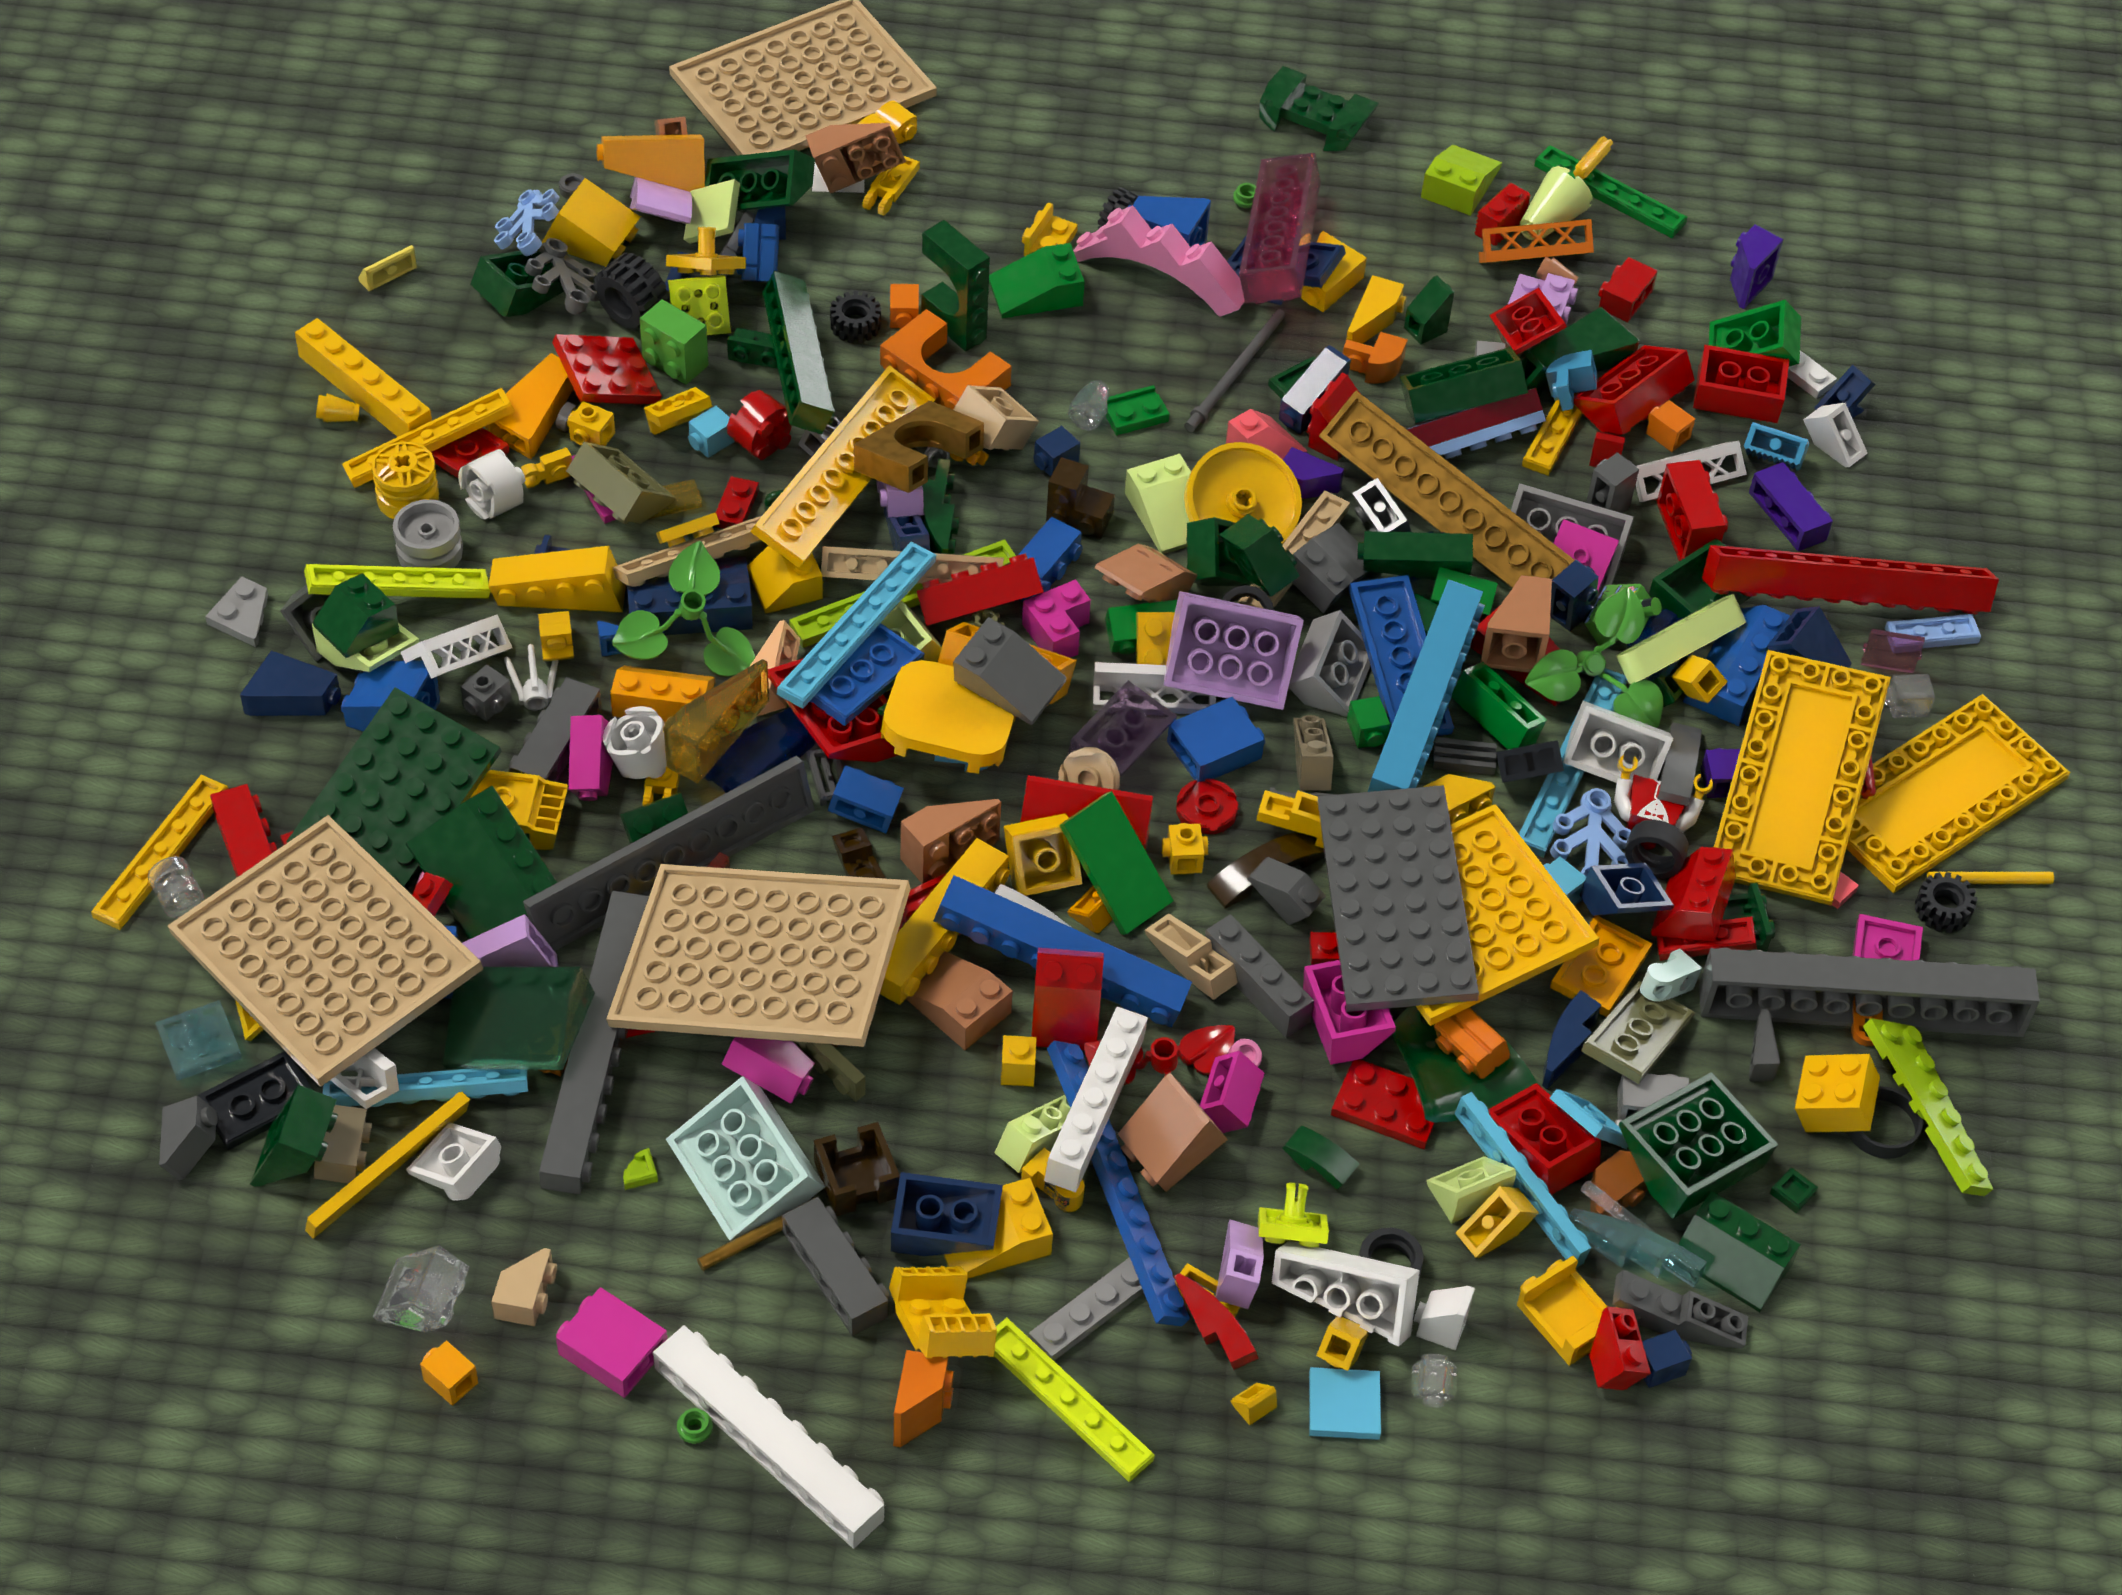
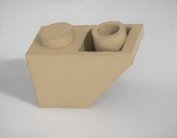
[492,1248,557,1326]

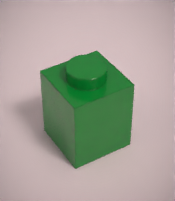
[1347,696,1390,748]

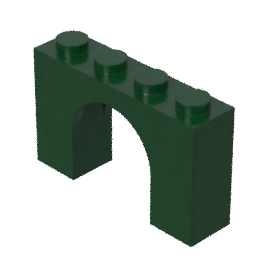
[921,220,990,352]

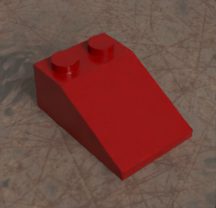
[1489,288,1567,355]
[1031,948,1104,1050]
[1488,1083,1601,1195]

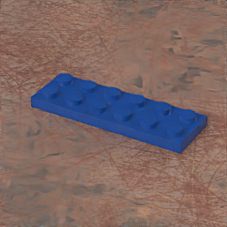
[1348,575,1454,736]

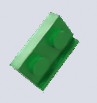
[1100,385,1170,436]

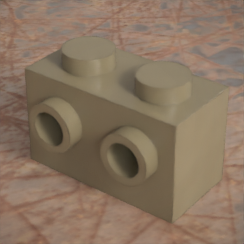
[314,1105,372,1183]

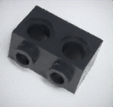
[1496,740,1564,783]

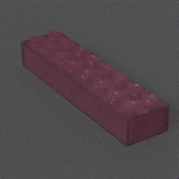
[1239,153,1321,304]

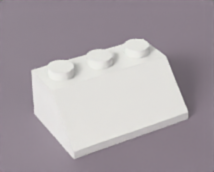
[1563,701,1673,783]

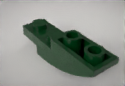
[922,458,960,555]

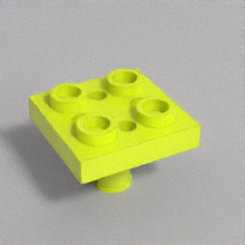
[668,275,731,335]
[1258,1183,1329,1247]

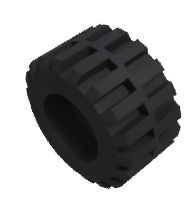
[594,253,670,332]

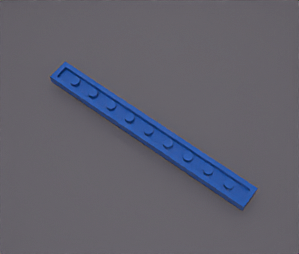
[1047,1041,1190,1326]

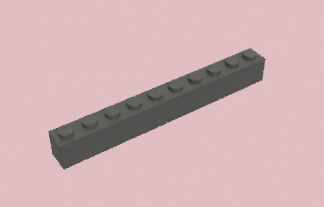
[539,891,649,1195]

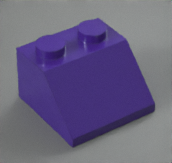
[1730,224,1783,309]

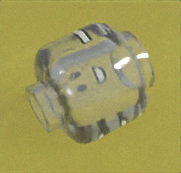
[1411,1354,1457,1408]

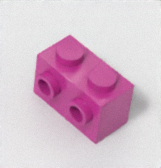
[1200,1051,1265,1133]

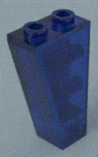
[698,708,817,793]

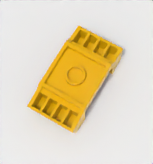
[470,770,568,850]
[889,1266,997,1358]

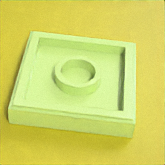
[684,179,740,244]

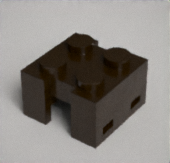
[813,1122,900,1217]

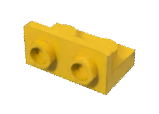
[1022,202,1078,256]
[644,387,713,435]

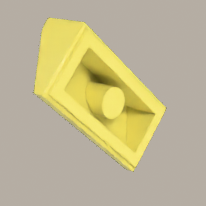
[359,245,417,291]

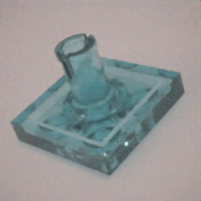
[155,1000,242,1081]

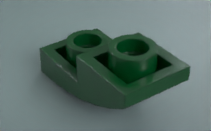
[1282,1125,1359,1190]

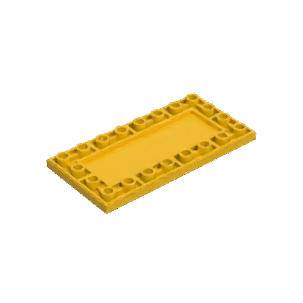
[1714,650,1891,905]
[1847,694,2070,894]

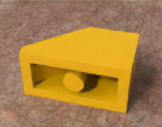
[1456,1186,1539,1258]

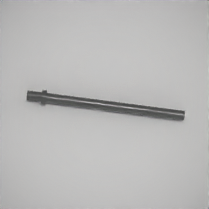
[1184,309,1286,432]

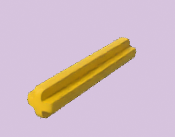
[1573,136,1613,179]

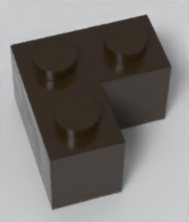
[1046,457,1115,539]

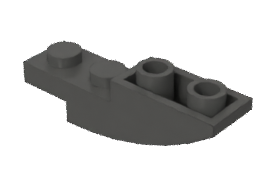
[1612,1270,1749,1348]

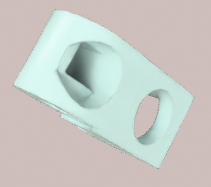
[1640,949,1702,1002]

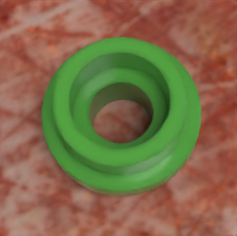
[1233,183,1261,208]
[677,1408,713,1444]

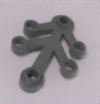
[525,238,599,315]

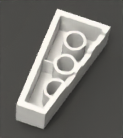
[1272,1241,1420,1347]

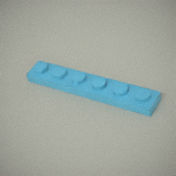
[323,1064,528,1107]
[1455,1092,1591,1268]

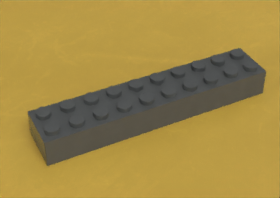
[1699,948,2040,1037]

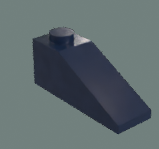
[884,507,930,551]

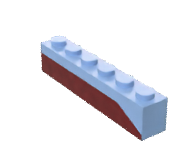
[1407,388,1546,459]

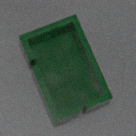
[1649,538,1752,624]

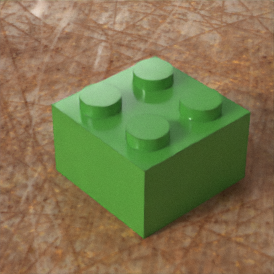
[640,299,708,385]

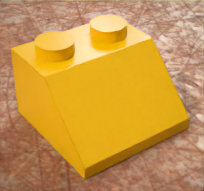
[747,546,823,614]

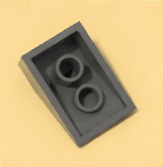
[1292,523,1372,613]
[953,617,1067,725]

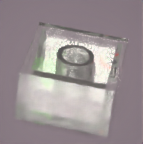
[373,1245,470,1332]

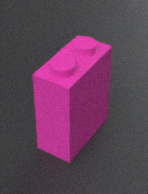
[556,1287,667,1398]

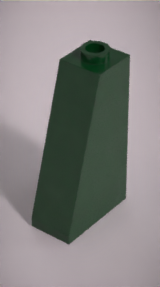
[1529,307,1640,387]
[1357,531,1473,580]

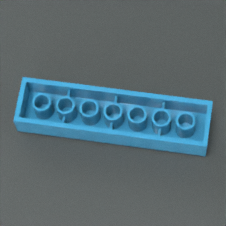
[1368,579,1485,792]

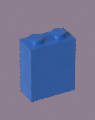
[1167,696,1265,782]

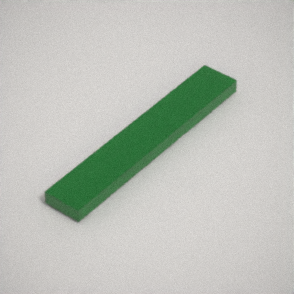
[1534,145,1688,238]

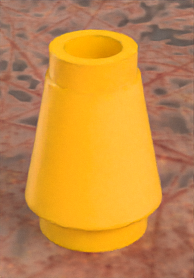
[316,393,360,422]

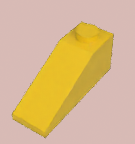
[1346,275,1407,344]

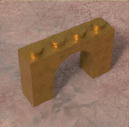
[853,401,984,493]

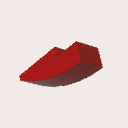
[1174,1273,1258,1370]

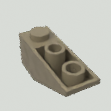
[1293,715,1333,791]

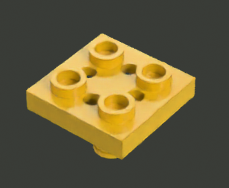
[666,227,746,275]

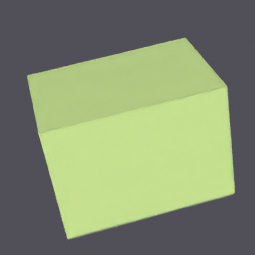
[1426,1156,1516,1224]

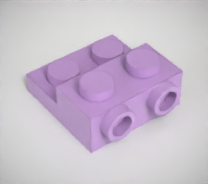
[1508,273,1578,333]

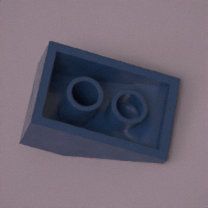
[891,1172,1003,1256]

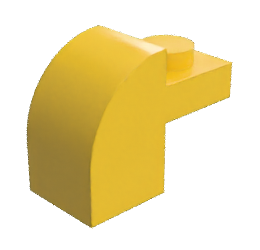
[538,611,574,662]

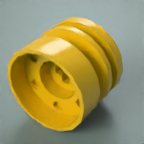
[371,441,439,519]

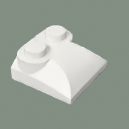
[406,1122,501,1200]

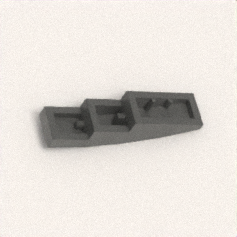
[1657,722,1702,806]

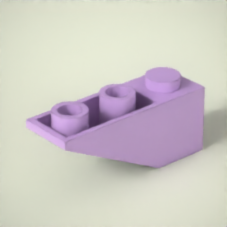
[1215,1220,1264,1309]

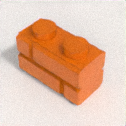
[1434,1007,1510,1079]

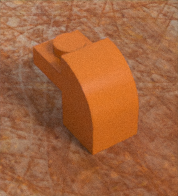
[1343,332,1408,384]

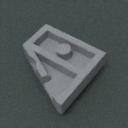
[205,577,268,647]

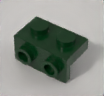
[1722,883,1775,952]

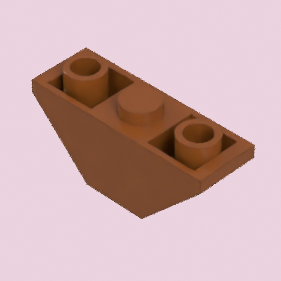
[1590,1150,1648,1231]

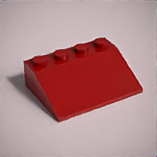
[765,658,898,763]

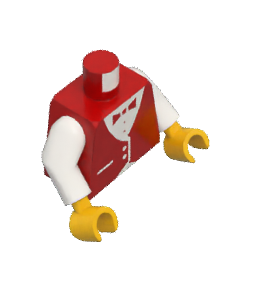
[1614,755,1713,850]

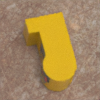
[1021,1147,1085,1212]

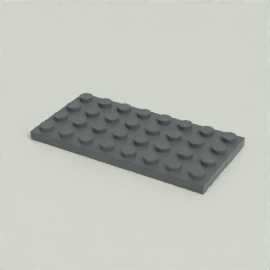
[1318,785,1479,1012]

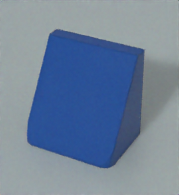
[597,621,622,656]

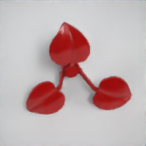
[1084,1025,1235,1085]

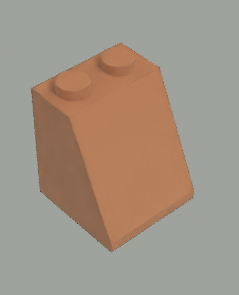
[1480,575,1552,672]
[1118,1073,1228,1192]

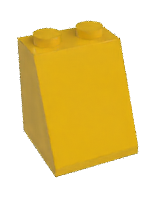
[542,178,641,267]

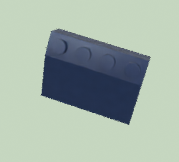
[627,557,753,635]

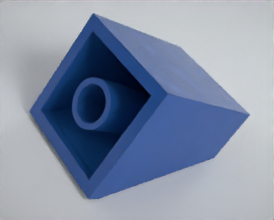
[1127,196,1211,247]
[341,660,440,731]

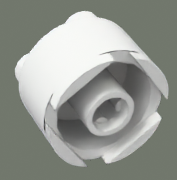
[458,449,525,519]
[603,706,675,779]

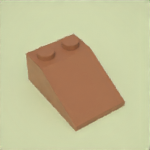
[906,951,1013,1050]

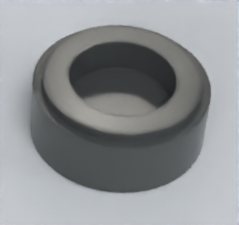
[559,173,584,199]
[556,402,578,433]

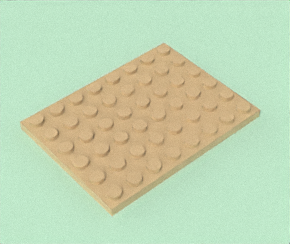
[669,0,937,155]
[168,815,483,1087]
[606,864,911,1047]

